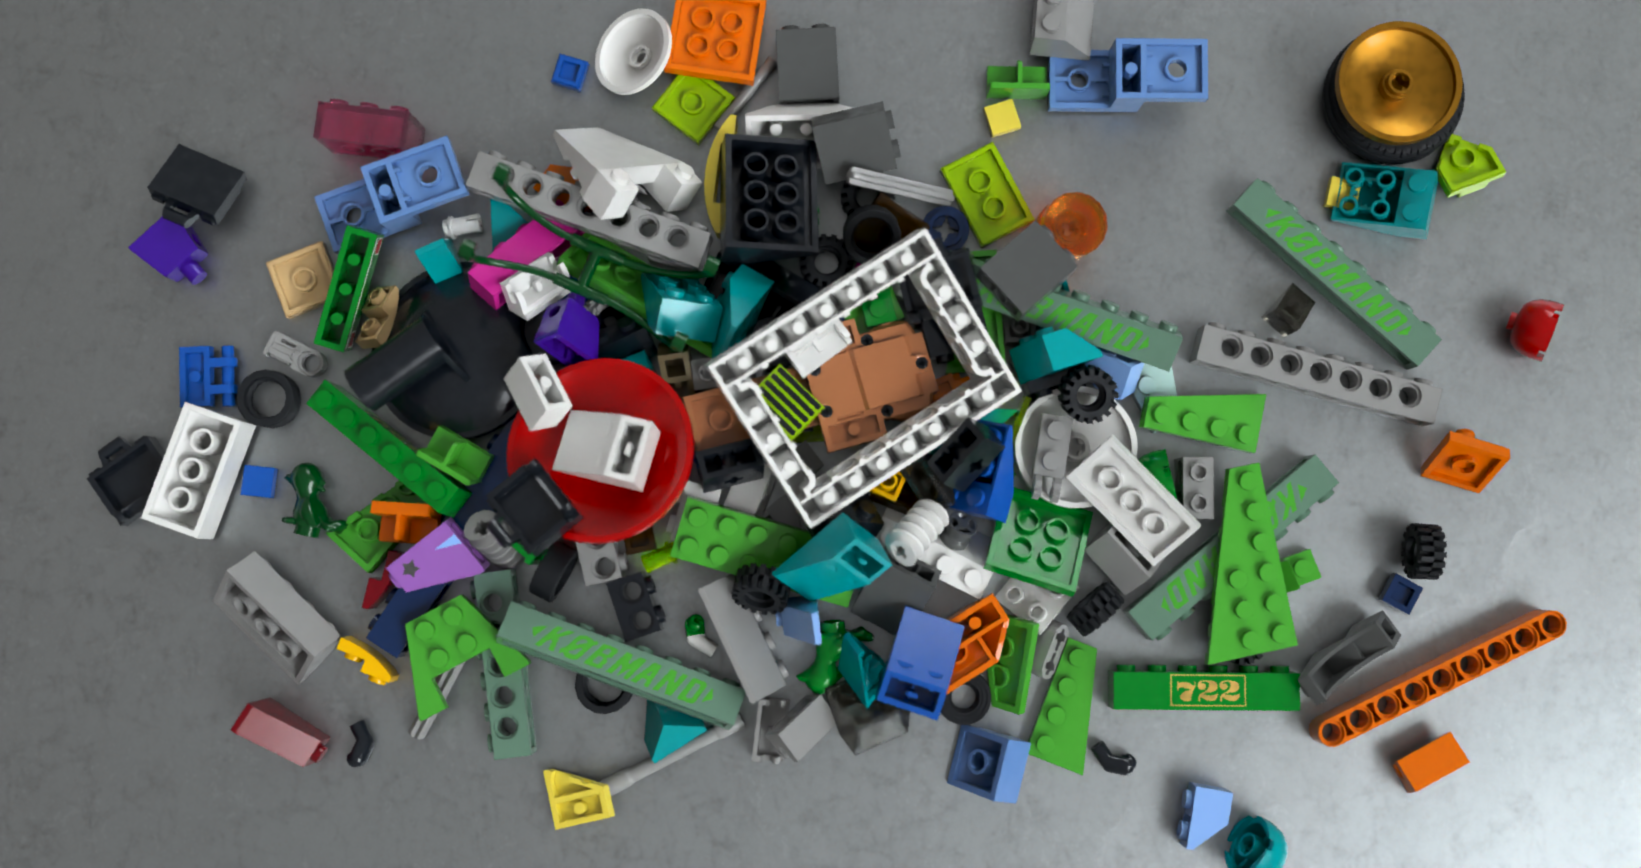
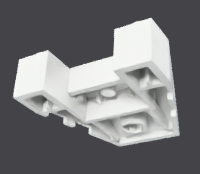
[552,127,703,220]

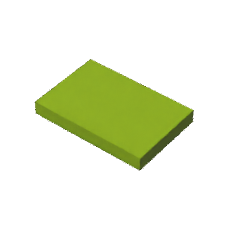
[940,142,1035,249]

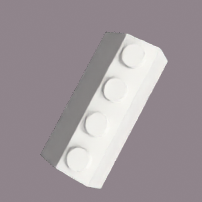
[141,402,256,539]
[876,507,994,600]

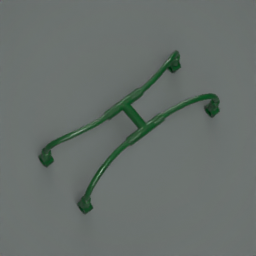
[457,162,721,353]

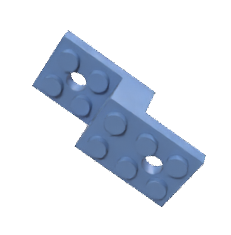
[1048,38,1208,112]
[314,136,470,255]

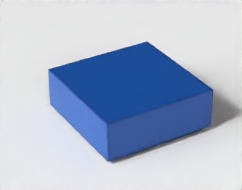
[551,54,589,93]
[240,465,278,498]

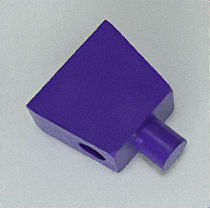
[128,216,208,285]
[534,292,599,366]

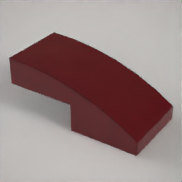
[362,550,405,609]

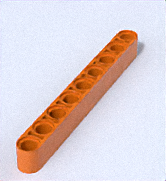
[1309,609,1567,747]

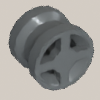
[940,511,977,551]

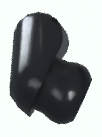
[346,719,375,767]

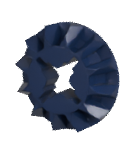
[923,206,969,252]

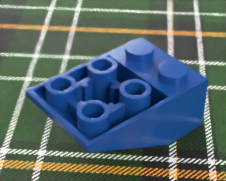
[937,420,1014,523]
[875,606,965,721]

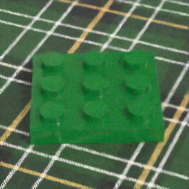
[983,487,1093,597]

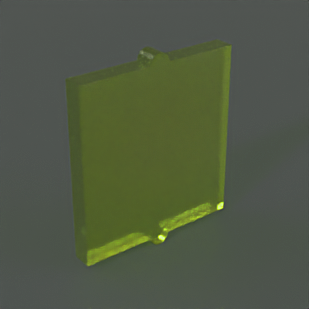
[1010,396,1031,444]

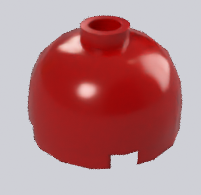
[1506,299,1564,362]

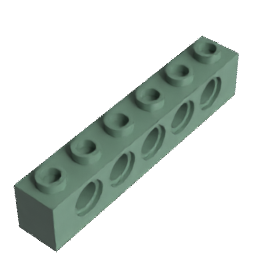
[470,569,537,760]

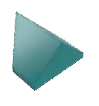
[838,632,886,709]
[644,700,707,763]

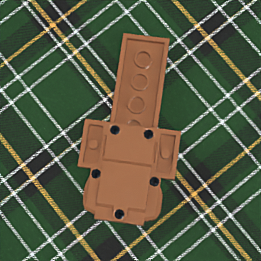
[683,318,939,454]

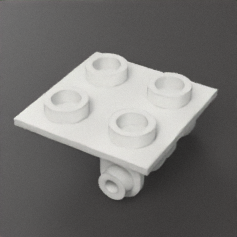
[995,578,1079,635]

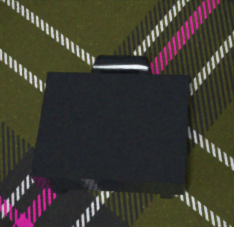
[147,144,247,228]
[899,238,983,324]
[87,436,166,526]
[486,457,584,557]

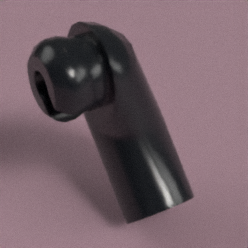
[1091,741,1137,776]

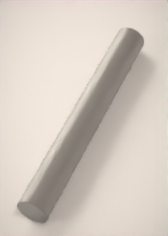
[714,56,777,131]

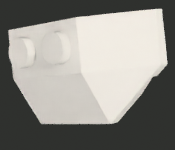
[745,103,852,169]

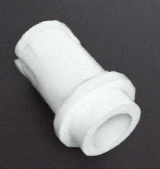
[442,213,483,239]

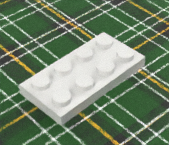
[1066,434,1201,567]

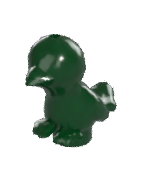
[282,463,348,538]

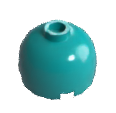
[1224,815,1288,868]

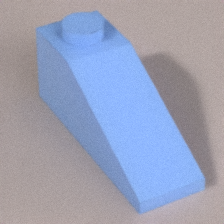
[775,596,822,645]

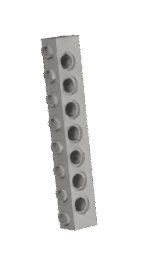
[465,150,713,271]
[1189,322,1443,427]

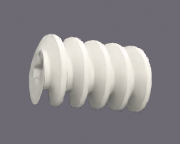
[885,499,949,567]

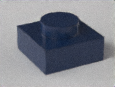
[1378,573,1423,615]

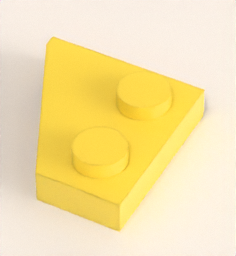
[543,768,615,830]

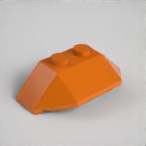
[946,593,1010,695]

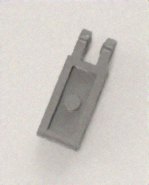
[1031,413,1074,503]

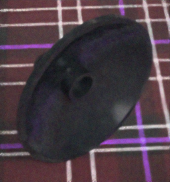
[344,262,534,439]

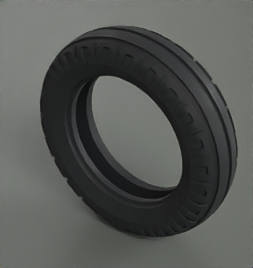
[1323,39,1465,165]

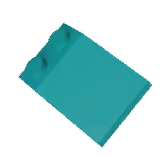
[712,264,774,359]

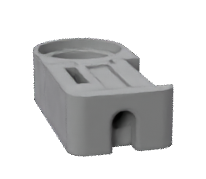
[263,331,328,378]

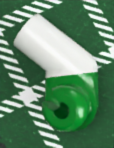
[684,614,718,658]

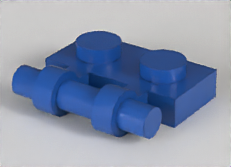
[179,345,238,408]

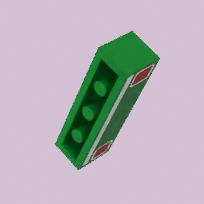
[313,225,384,353]

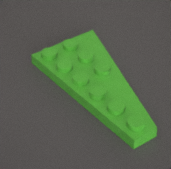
[1204,463,1298,665]

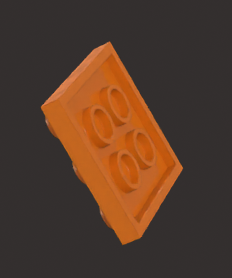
[664,0,767,86]

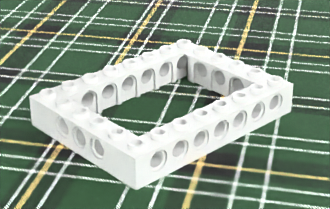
[704,228,1022,529]

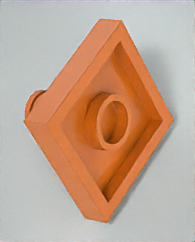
[1421,429,1510,493]

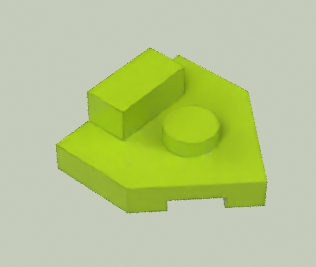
[1434,134,1506,198]

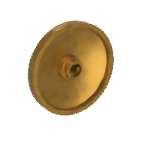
[1335,21,1463,145]

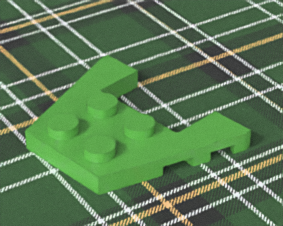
[405,594,532,721]

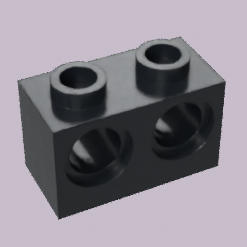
[606,571,666,642]

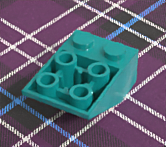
[1331,162,1438,240]
[641,273,723,343]
[772,513,892,601]

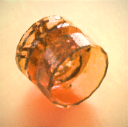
[1036,192,1108,260]

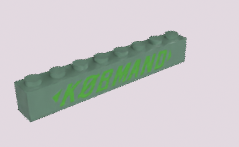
[1226,178,1442,370]
[949,248,1183,372]
[1122,454,1339,641]
[496,601,745,730]

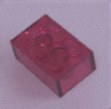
[313,99,425,159]

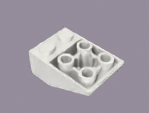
[552,410,661,492]

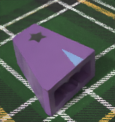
[386,517,490,592]

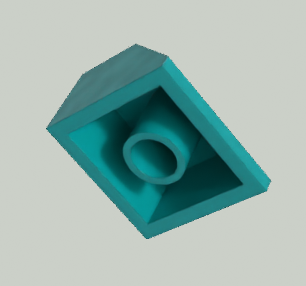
[1009,326,1103,385]

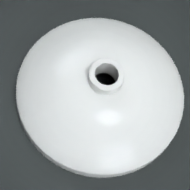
[595,8,672,95]

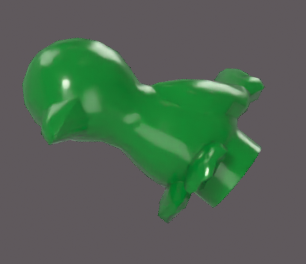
[796,619,875,695]

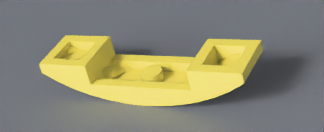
[704,114,738,239]

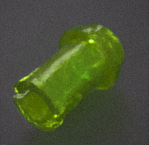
[641,541,678,573]

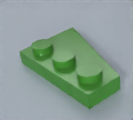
[987,614,1039,715]

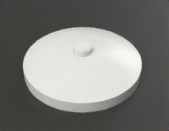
[1013,386,1138,509]

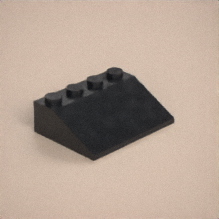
[720,133,819,264]

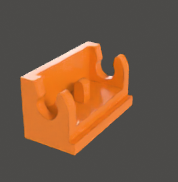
[1392,732,1470,793]

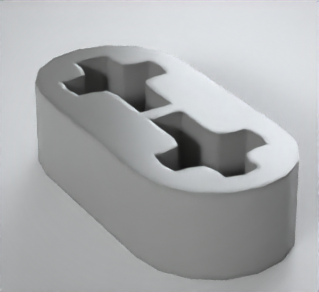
[1031,620,1069,679]

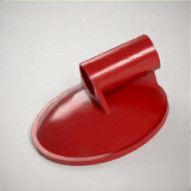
[506,358,694,544]

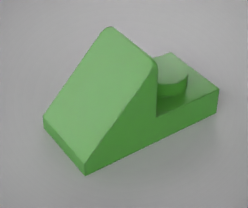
[1280,549,1322,592]

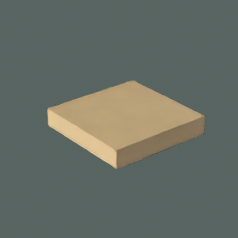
[266,241,335,319]

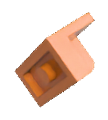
[370,501,442,544]

